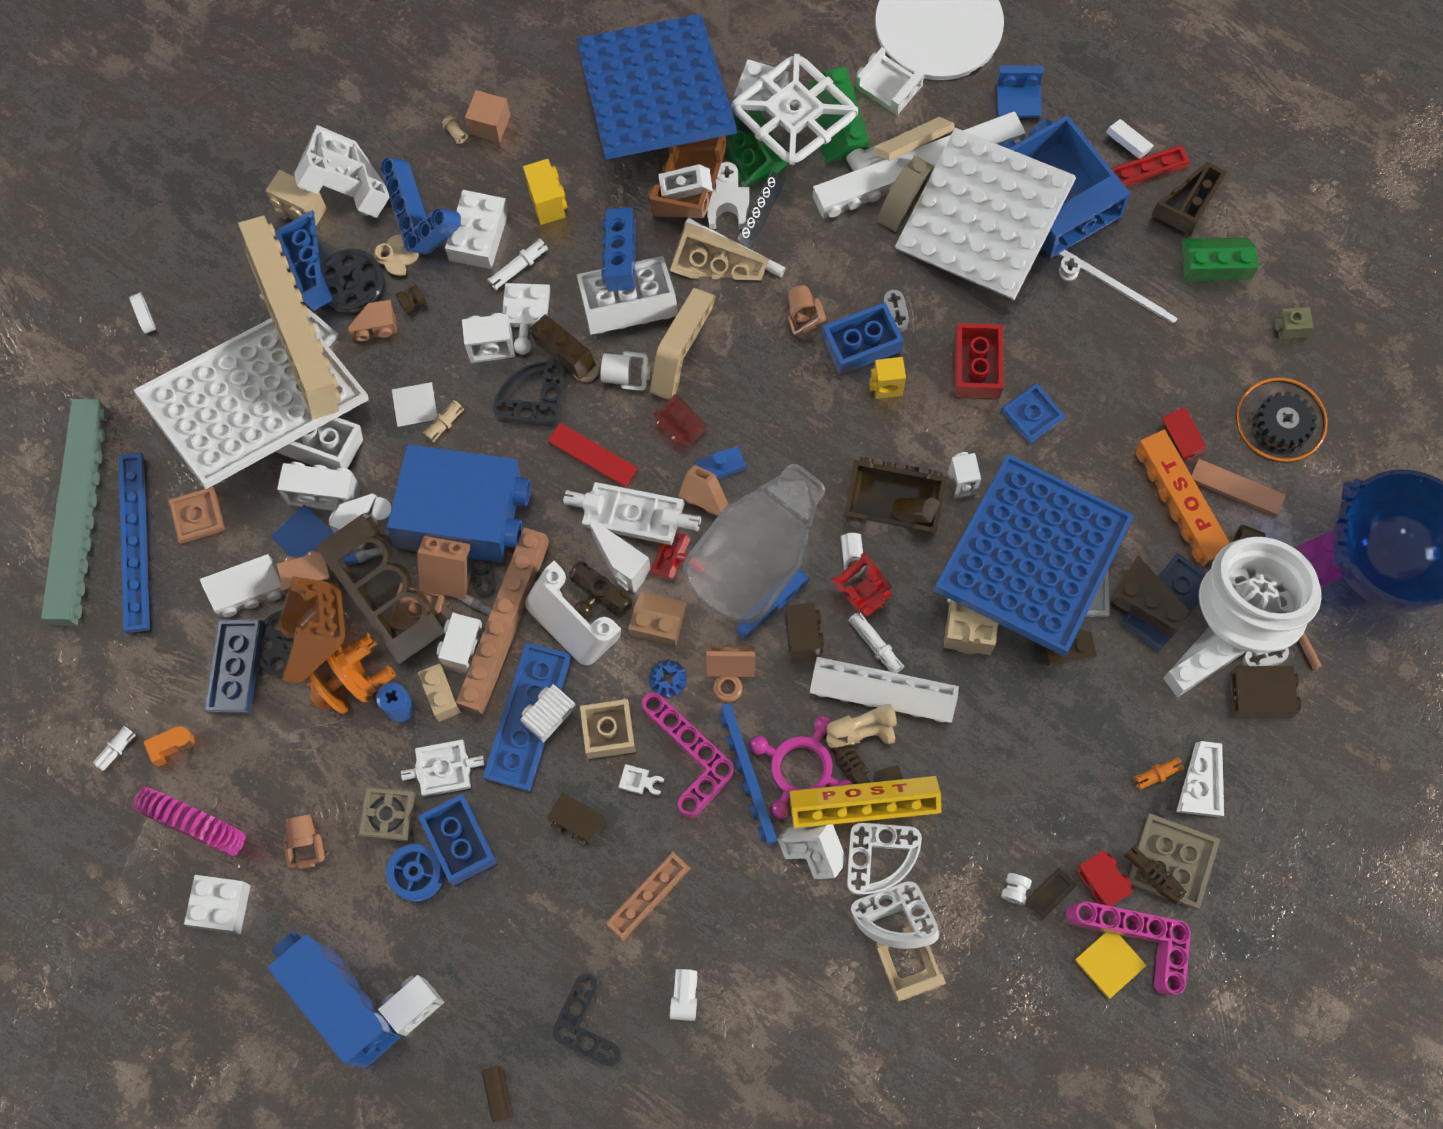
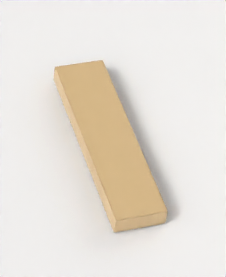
[874,117,954,161]

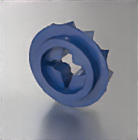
[649,659,687,697]

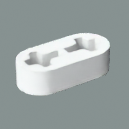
[129,293,156,334]
[1242,648,1289,666]

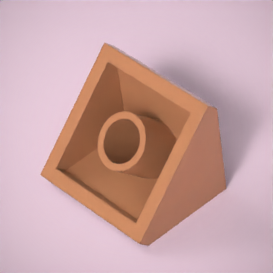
[706,645,755,677]

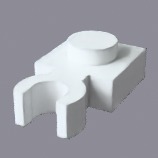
[619,764,664,796]

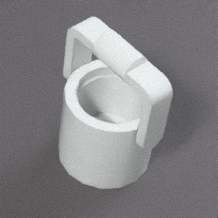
[601,351,651,390]

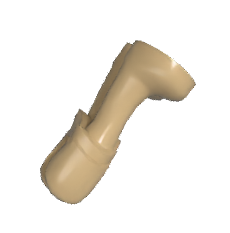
[826,704,897,748]

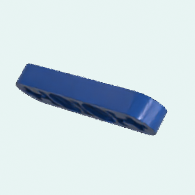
[735,570,809,640]

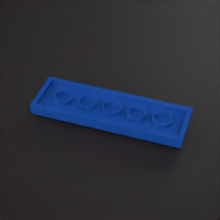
[483,642,572,792]

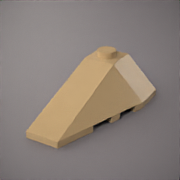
[670,222,769,280]

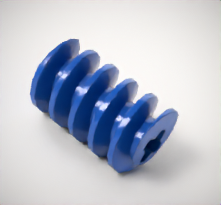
[376,683,415,722]

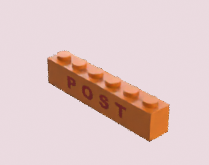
[1136,429,1230,567]

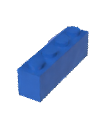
[275,210,333,311]

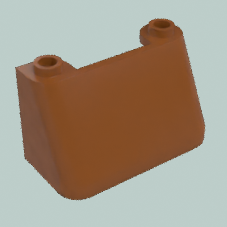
[279,576,345,683]

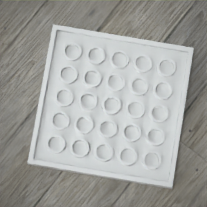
[895,128,1076,300]

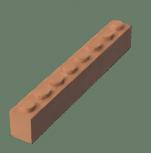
[456,527,550,716]

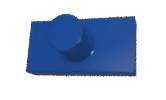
[695,446,746,479]

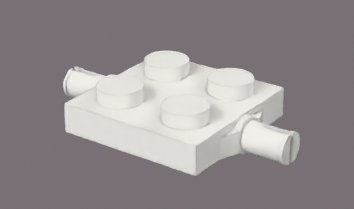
[401,740,485,797]

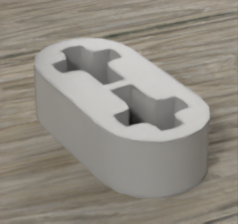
[883,290,909,333]

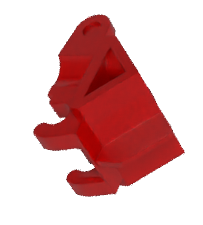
[831,552,893,617]

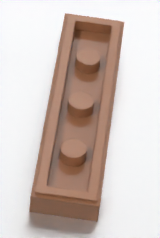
[1191,459,1286,517]
[605,851,691,941]

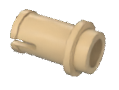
[442,115,468,144]

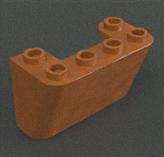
[648,136,726,217]

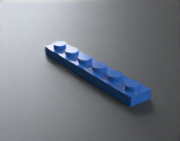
[718,703,777,847]

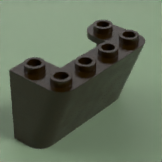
[844,456,947,533]

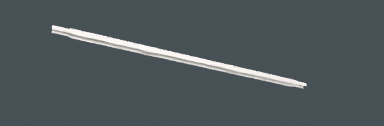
[1057,250,1177,324]

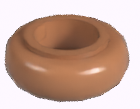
[713,677,743,703]

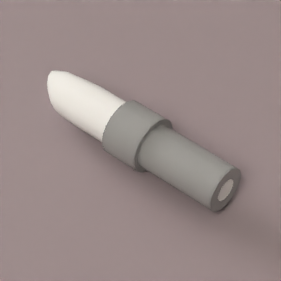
[458,594,493,616]

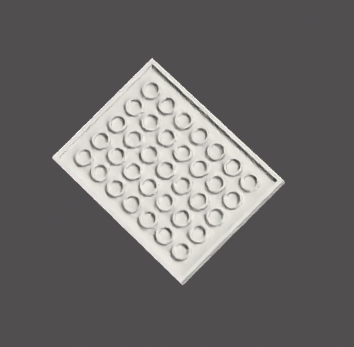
[134,318,369,489]

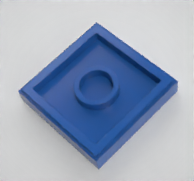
[1000,382,1066,445]
[270,505,334,558]

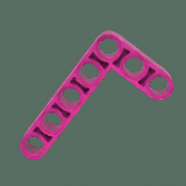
[642,692,734,819]
[1066,902,1191,995]

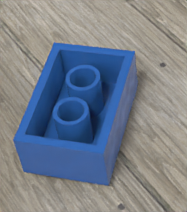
[822,302,904,376]
[418,794,497,886]

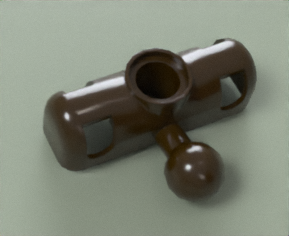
[569,561,632,619]

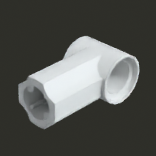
[846,143,886,171]
[840,533,865,583]
[670,969,697,1021]

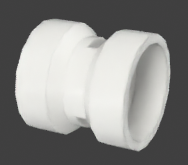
[1001,873,1032,905]

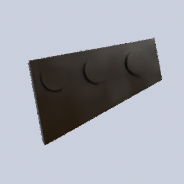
[1151,162,1227,236]

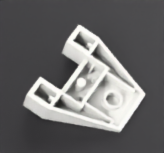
[294,125,390,218]

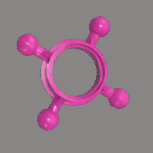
[749,715,853,820]

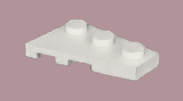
[1176,741,1224,817]

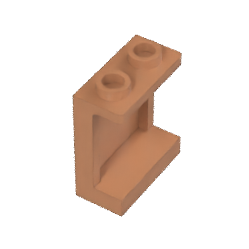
[417,536,471,599]

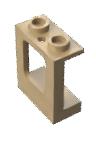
[875,925,946,1003]

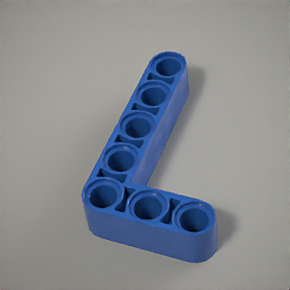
[380,157,461,255]

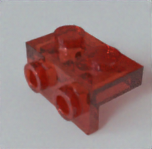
[652,394,708,446]

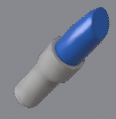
[343,547,383,565]

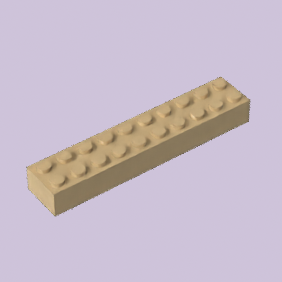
[238,216,341,420]

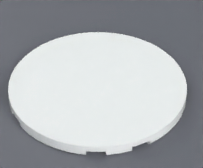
[875,0,1004,80]

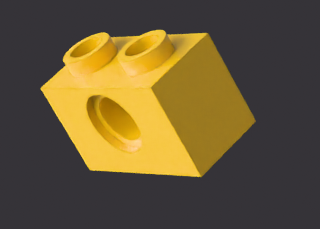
[869,357,906,399]

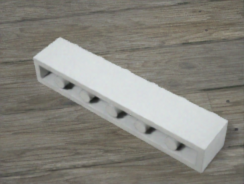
[810,657,959,723]

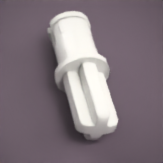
[93,726,136,771]

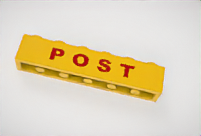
[790,776,941,828]

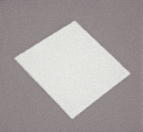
[392,382,437,427]

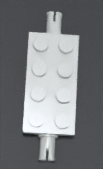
[563,482,701,545]

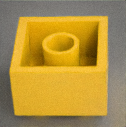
[523,159,567,225]

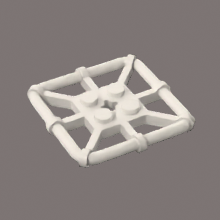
[731,54,858,165]

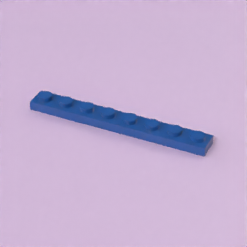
[118,452,150,633]

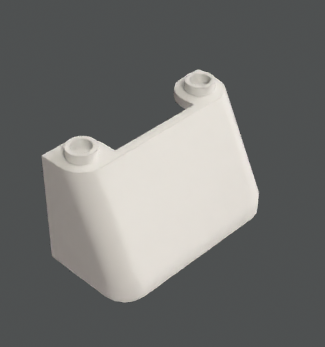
[525,561,621,666]

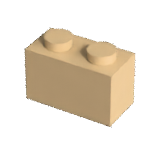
[418,663,461,722]

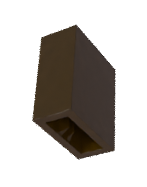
[1230,666,1301,719]

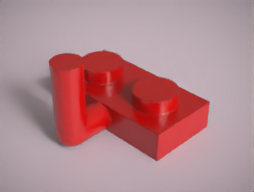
[649,533,703,580]

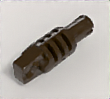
[824,734,871,784]
[1123,845,1187,905]

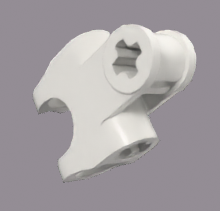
[706,162,749,229]

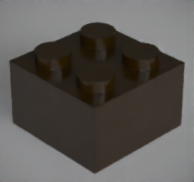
[785,602,824,664]

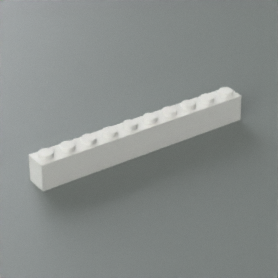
[813,111,1026,219]

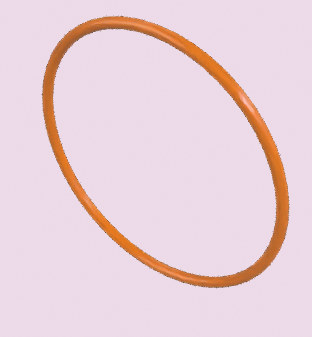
[1237,378,1327,462]

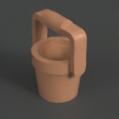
[788,285,826,337]
[284,815,325,869]

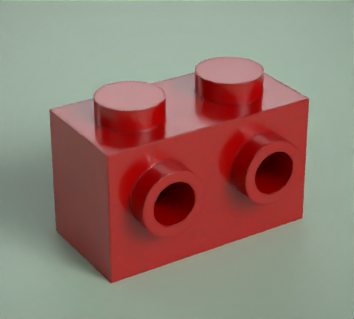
[1075,850,1133,906]

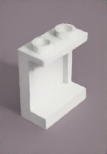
[855,47,924,116]

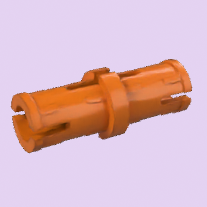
[1133,756,1184,791]

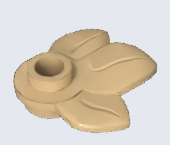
[374,235,419,276]

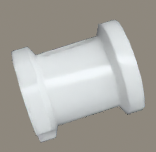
[1059,255,1081,281]

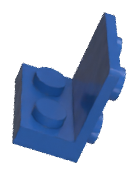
[996,65,1044,118]

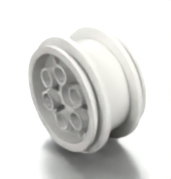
[1199,537,1321,653]

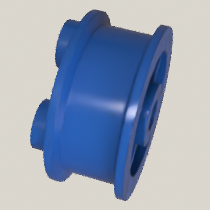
[386,844,444,902]

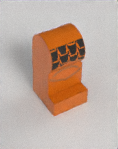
[143,726,195,767]

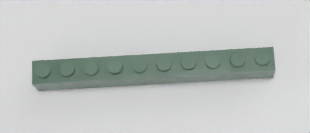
[41,399,108,626]

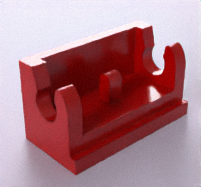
[1162,407,1206,461]

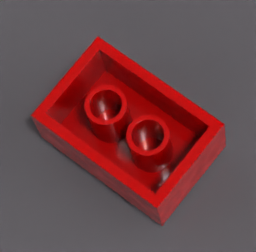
[954,323,1004,399]

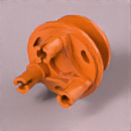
[307,632,396,714]

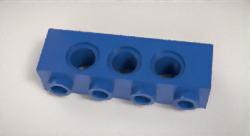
[601,207,636,292]

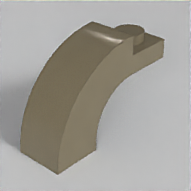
[877,155,934,232]

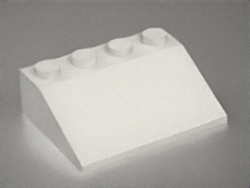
[577,256,678,335]

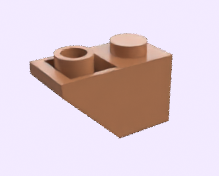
[348,300,397,341]
[678,465,728,516]

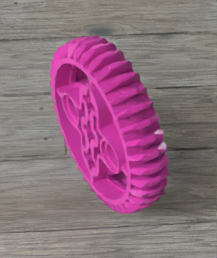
[131,787,246,856]

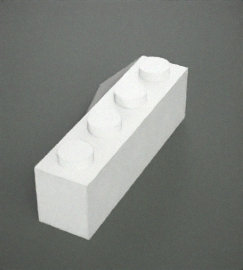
[1163,626,1247,698]

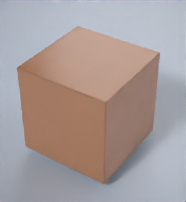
[465,90,510,143]

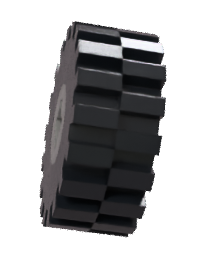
[1252,392,1317,454]

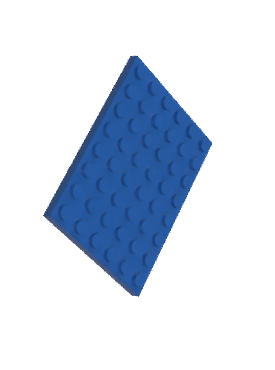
[576,14,737,160]
[933,454,1134,657]

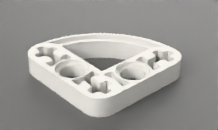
[847,823,922,896]
[851,881,939,949]

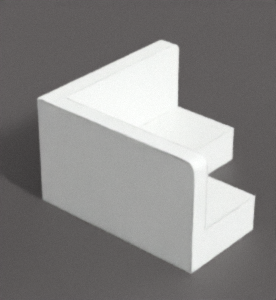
[777,822,847,879]

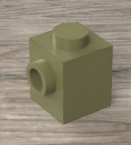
[1275,307,1313,339]

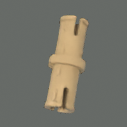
[423,400,464,443]

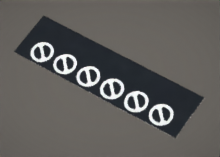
[738,170,785,249]

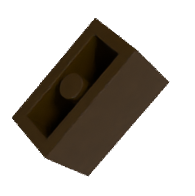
[547,792,606,846]

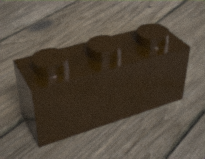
[529,314,596,380]

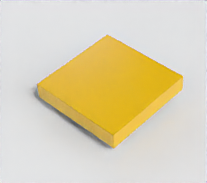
[1074,932,1147,999]

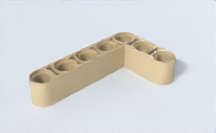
[650,288,716,401]

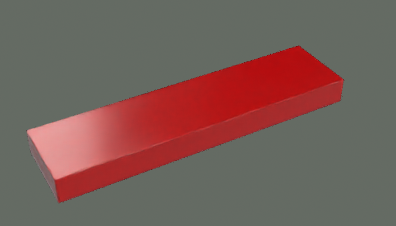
[1111,145,1190,187]
[548,423,638,488]

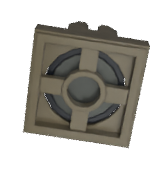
[358,787,416,842]

